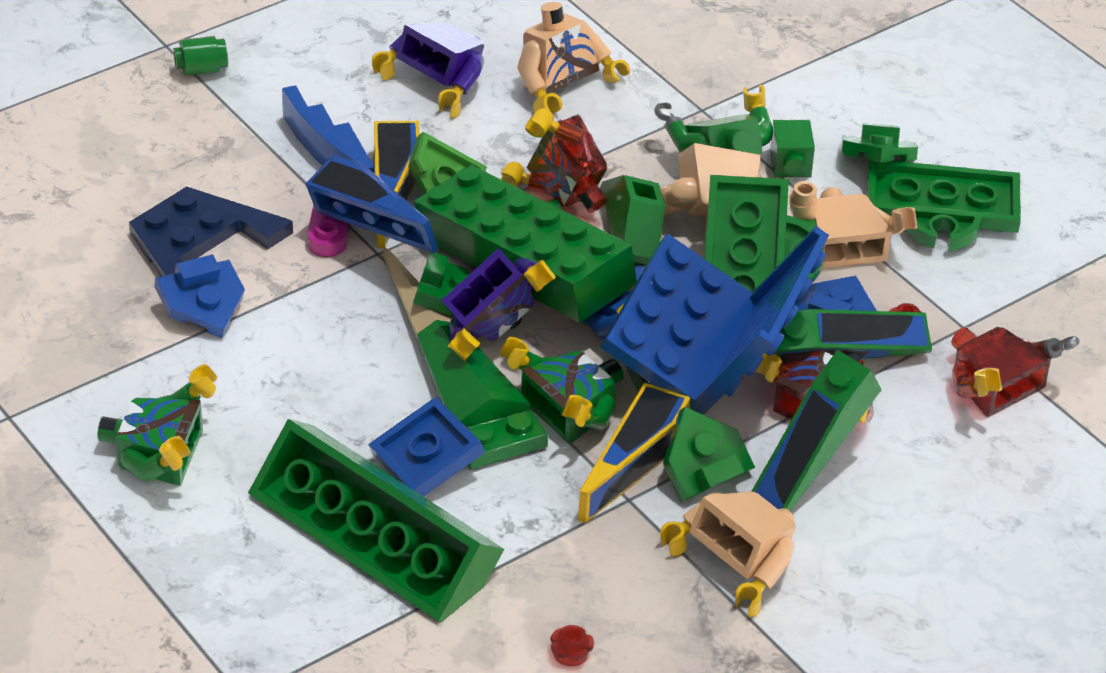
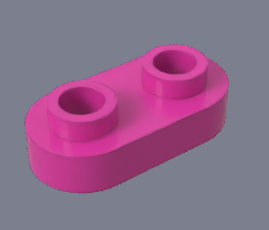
[308,205,351,257]

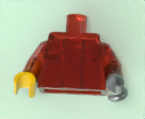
[951,327,1080,417]

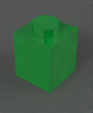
[770,120,815,177]

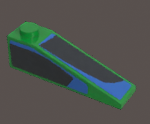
[773,309,932,367]
[752,350,882,512]

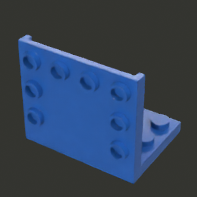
[600,226,829,415]

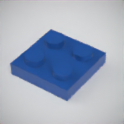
[368,397,485,497]

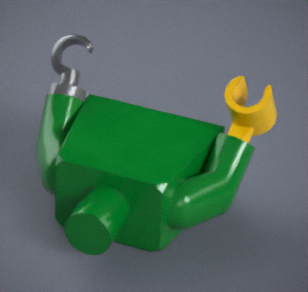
[654,85,773,155]

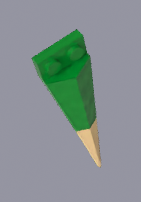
[383,247,548,469]

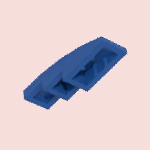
[282,85,374,173]

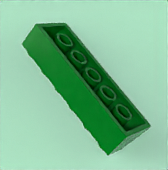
[248,419,505,622]

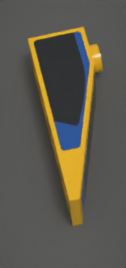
[374,121,420,248]
[578,383,691,523]

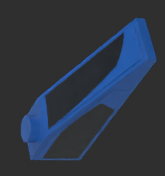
[305,154,438,254]

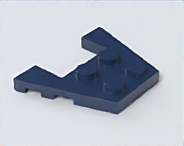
[129,186,293,277]

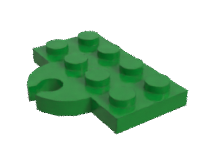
[867,159,1021,250]
[705,175,824,293]

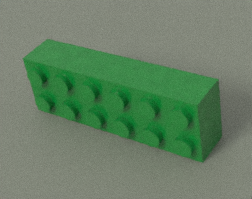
[414,165,637,323]

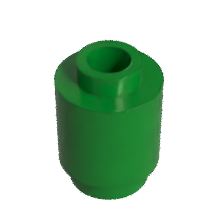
[173,36,228,76]

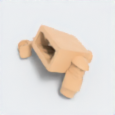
[660,143,762,233]
[789,181,917,268]

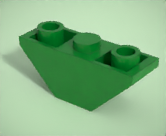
[600,175,666,264]

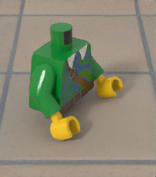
[499,337,624,444]
[97,364,217,486]

